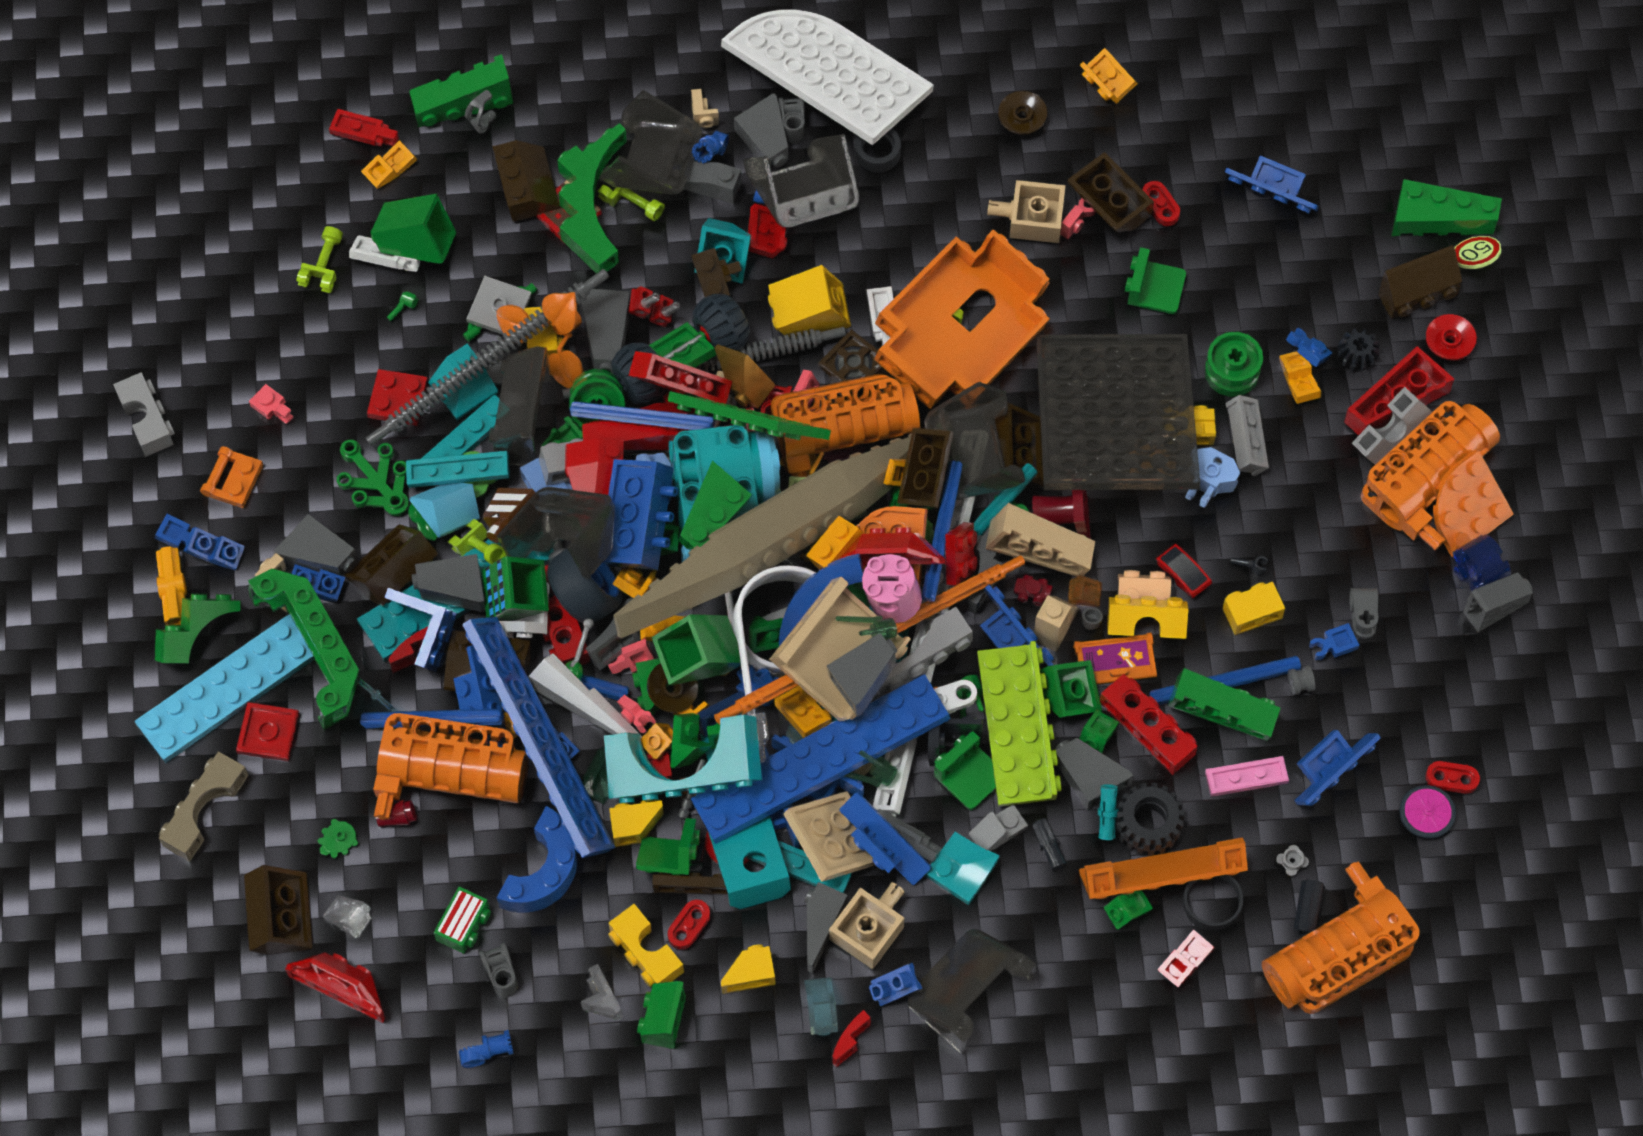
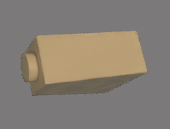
[1034,595,1080,652]

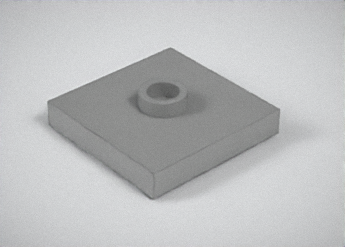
[466,276,531,334]

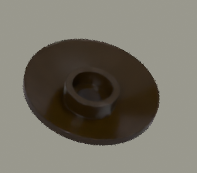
[998,91,1047,135]
[647,663,698,713]

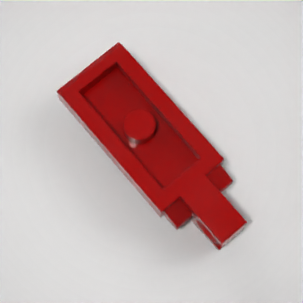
[329,109,399,146]

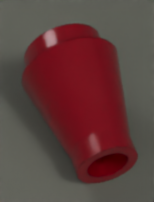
[376,799,416,827]

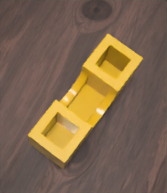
[1107,594,1188,639]
[608,904,684,987]

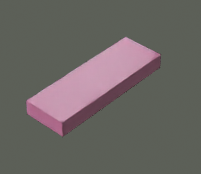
[1205,756,1289,797]

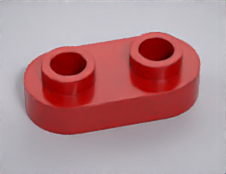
[1143,181,1180,226]
[1425,761,1480,794]
[668,900,710,950]

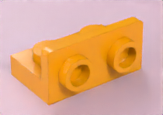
[613,568,659,598]
[775,686,832,738]

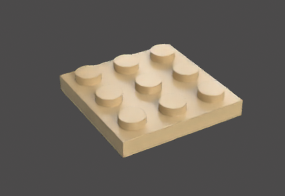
[784,791,875,882]

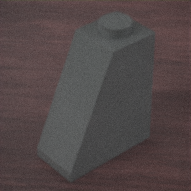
[734,93,788,172]
[274,514,357,576]
[412,554,485,612]
[1463,572,1533,632]
[827,633,897,717]
[1055,738,1133,811]

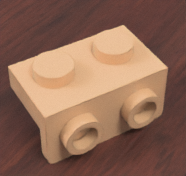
[1118,570,1171,600]

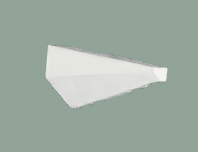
[528,653,644,749]

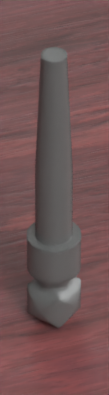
[678,759,705,819]

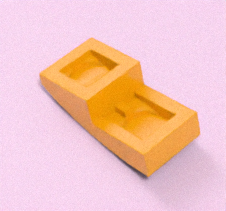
[361,140,418,189]
[1279,351,1321,404]

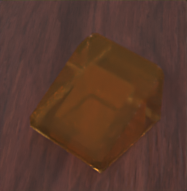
[1068,575,1102,607]

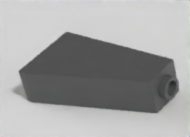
[580,289,630,374]

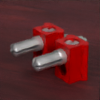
[629,286,680,327]

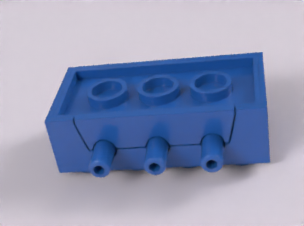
[598,459,678,570]

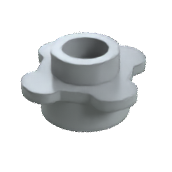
[1276,845,1309,876]

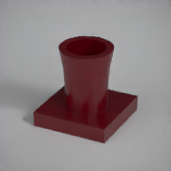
[1032,474,1090,539]

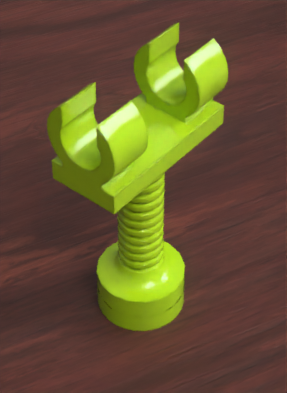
[597,167,665,221]
[296,226,343,293]
[447,519,507,564]

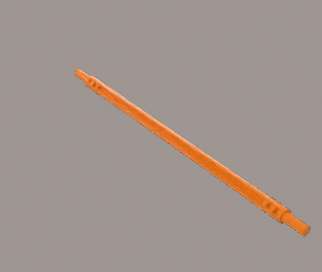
[714,555,1025,724]

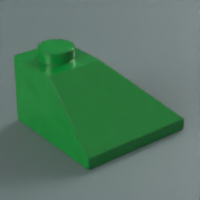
[1040,660,1102,718]

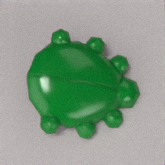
[318,819,358,858]

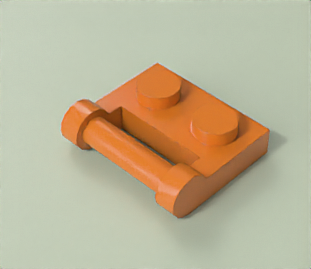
[200,446,263,508]

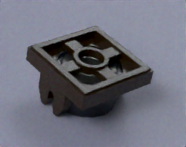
[818,329,884,395]

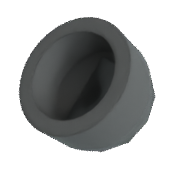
[1081,607,1103,630]

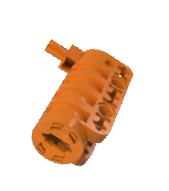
[771,374,920,477]
[1361,401,1500,550]
[373,713,529,820]
[1262,861,1419,1014]

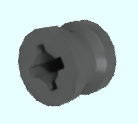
[1288,665,1315,695]

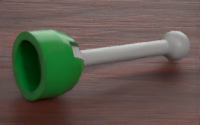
[565,619,594,681]

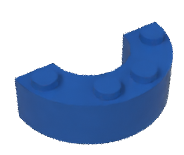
[497,806,577,913]

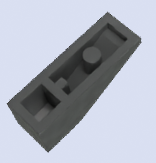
[664,161,742,204]
[804,882,847,973]

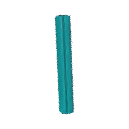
[974,463,1038,537]

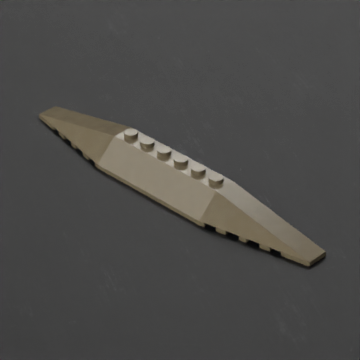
[613,425,937,638]

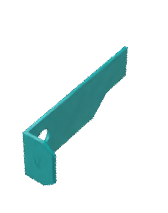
[696,734,791,909]

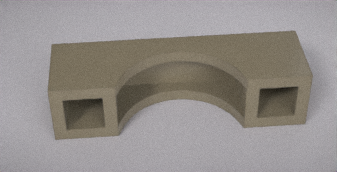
[159,752,249,862]

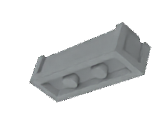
[1226,395,1269,476]

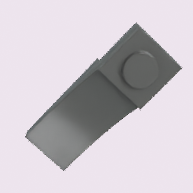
[967,529,1002,614]
[585,597,641,670]

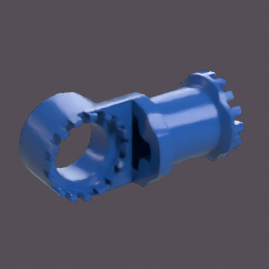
[692,131,729,163]
[459,1030,514,1068]

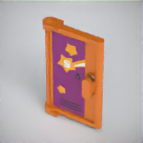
[1073,632,1157,684]

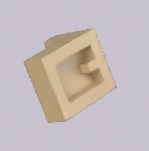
[691,89,719,128]

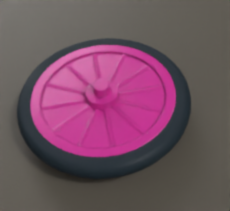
[1399,785,1456,839]

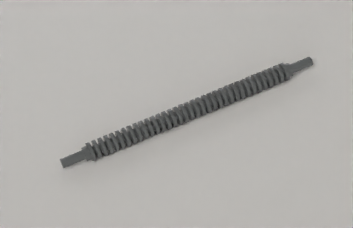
[366,269,609,446]
[562,327,846,400]

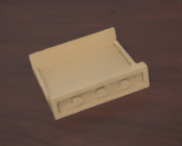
[769,577,911,722]

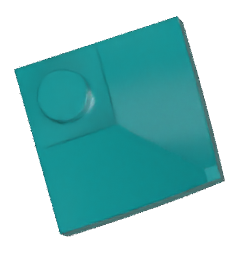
[925,832,1000,905]

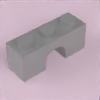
[113,373,175,457]
[1352,387,1432,465]

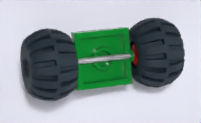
[611,294,750,405]

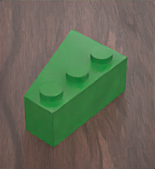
[678,460,752,551]

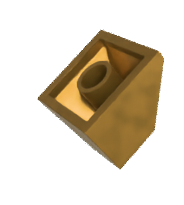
[715,344,775,409]

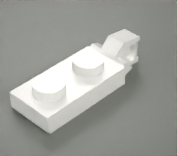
[349,235,420,272]
[867,286,893,346]

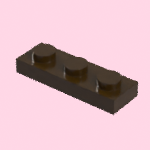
[652,872,728,895]

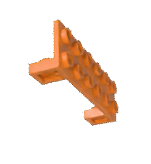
[1079,837,1248,899]

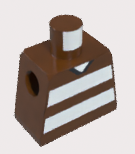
[483,488,545,543]

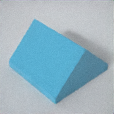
[410,483,480,538]

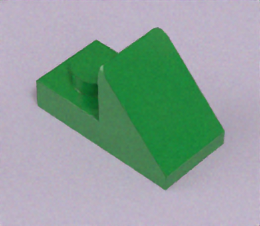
[749,615,783,653]
[670,713,712,768]

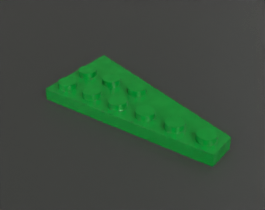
[668,391,831,440]

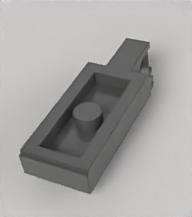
[877,809,942,862]

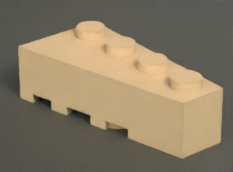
[985,503,1095,578]

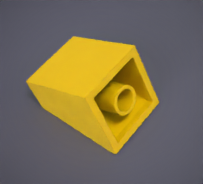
[768,265,851,337]

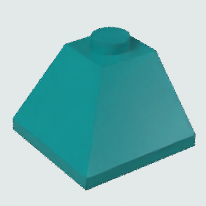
[694,218,751,283]
[428,344,498,420]

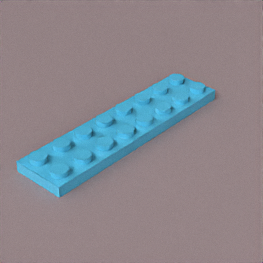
[135,614,315,763]

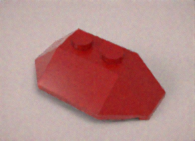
[839,528,945,566]
[285,952,385,1023]

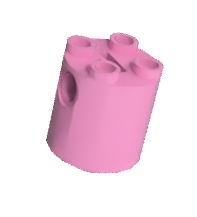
[862,554,922,623]

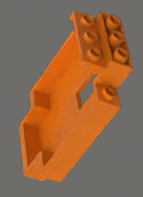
[874,230,1050,409]

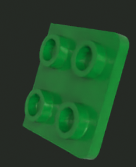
[1125,247,1186,314]
[934,731,996,810]
[636,818,701,875]

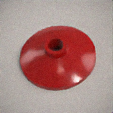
[1426,314,1477,360]

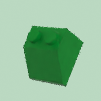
[637,981,686,1049]

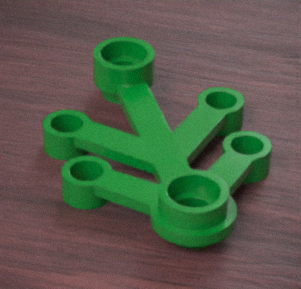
[336,440,409,516]

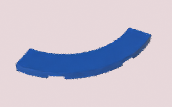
[779,554,864,646]

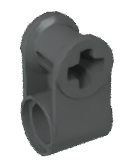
[778,98,805,144]
[1350,588,1379,639]
[479,942,518,998]

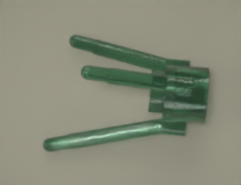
[836,616,897,640]
[844,750,898,788]

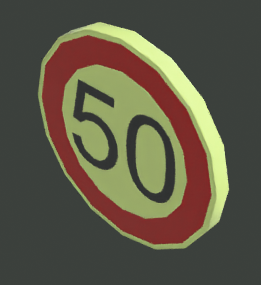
[1455,236,1501,269]

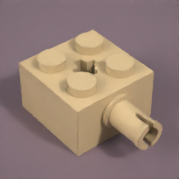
[987,180,1065,243]
[829,882,905,969]

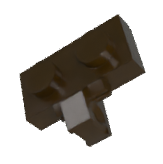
[691,248,742,297]

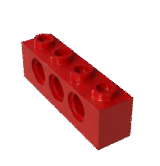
[628,351,732,404]
[542,565,591,665]
[1100,674,1197,775]

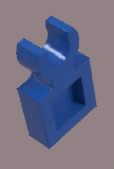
[1286,328,1332,367]
[155,514,190,549]
[1309,623,1359,660]

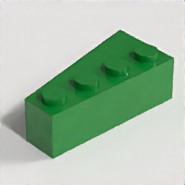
[409,54,513,127]
[1392,179,1502,236]
[1168,668,1280,741]

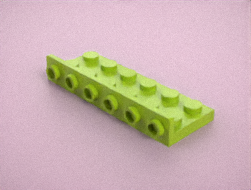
[977,641,1061,807]

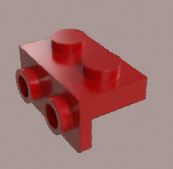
[748,203,789,259]

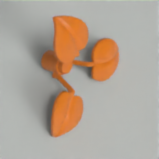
[496,292,583,388]

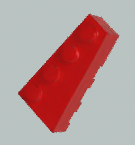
[1344,346,1454,435]

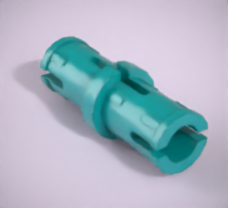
[1097,784,1119,840]

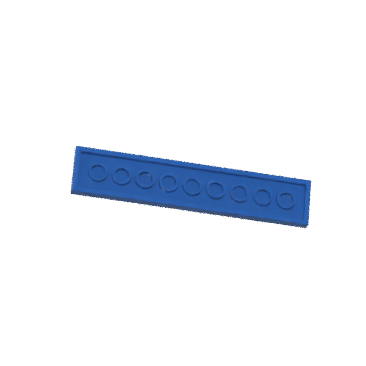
[462,617,616,858]
[691,674,950,844]

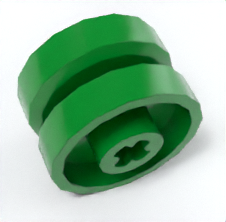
[1205,332,1263,397]
[569,369,625,427]

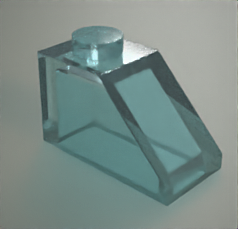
[804,977,838,1035]

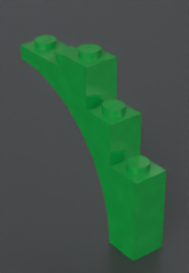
[558,123,627,274]

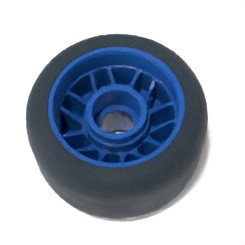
[547,542,623,623]

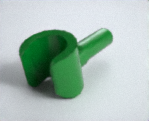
[387,292,418,321]

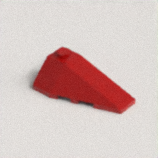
[582,403,689,450]
[565,438,624,546]

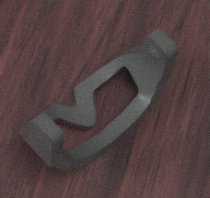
[465,90,496,133]

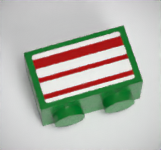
[434,887,491,954]

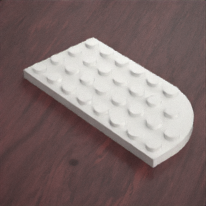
[721,10,934,145]

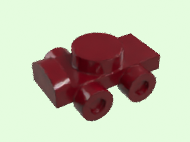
[1014,575,1052,606]

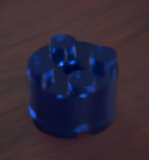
[1453,534,1511,591]

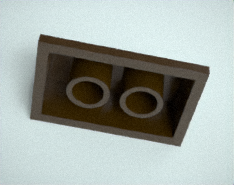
[492,140,560,222]
[1067,152,1154,232]
[1378,245,1462,319]
[986,402,1044,488]
[897,428,954,512]
[344,524,438,606]
[443,630,531,691]
[244,865,312,955]

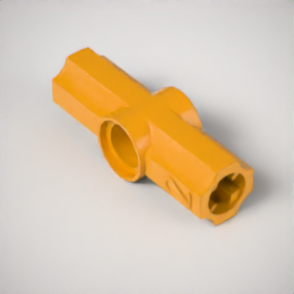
[156,546,187,625]

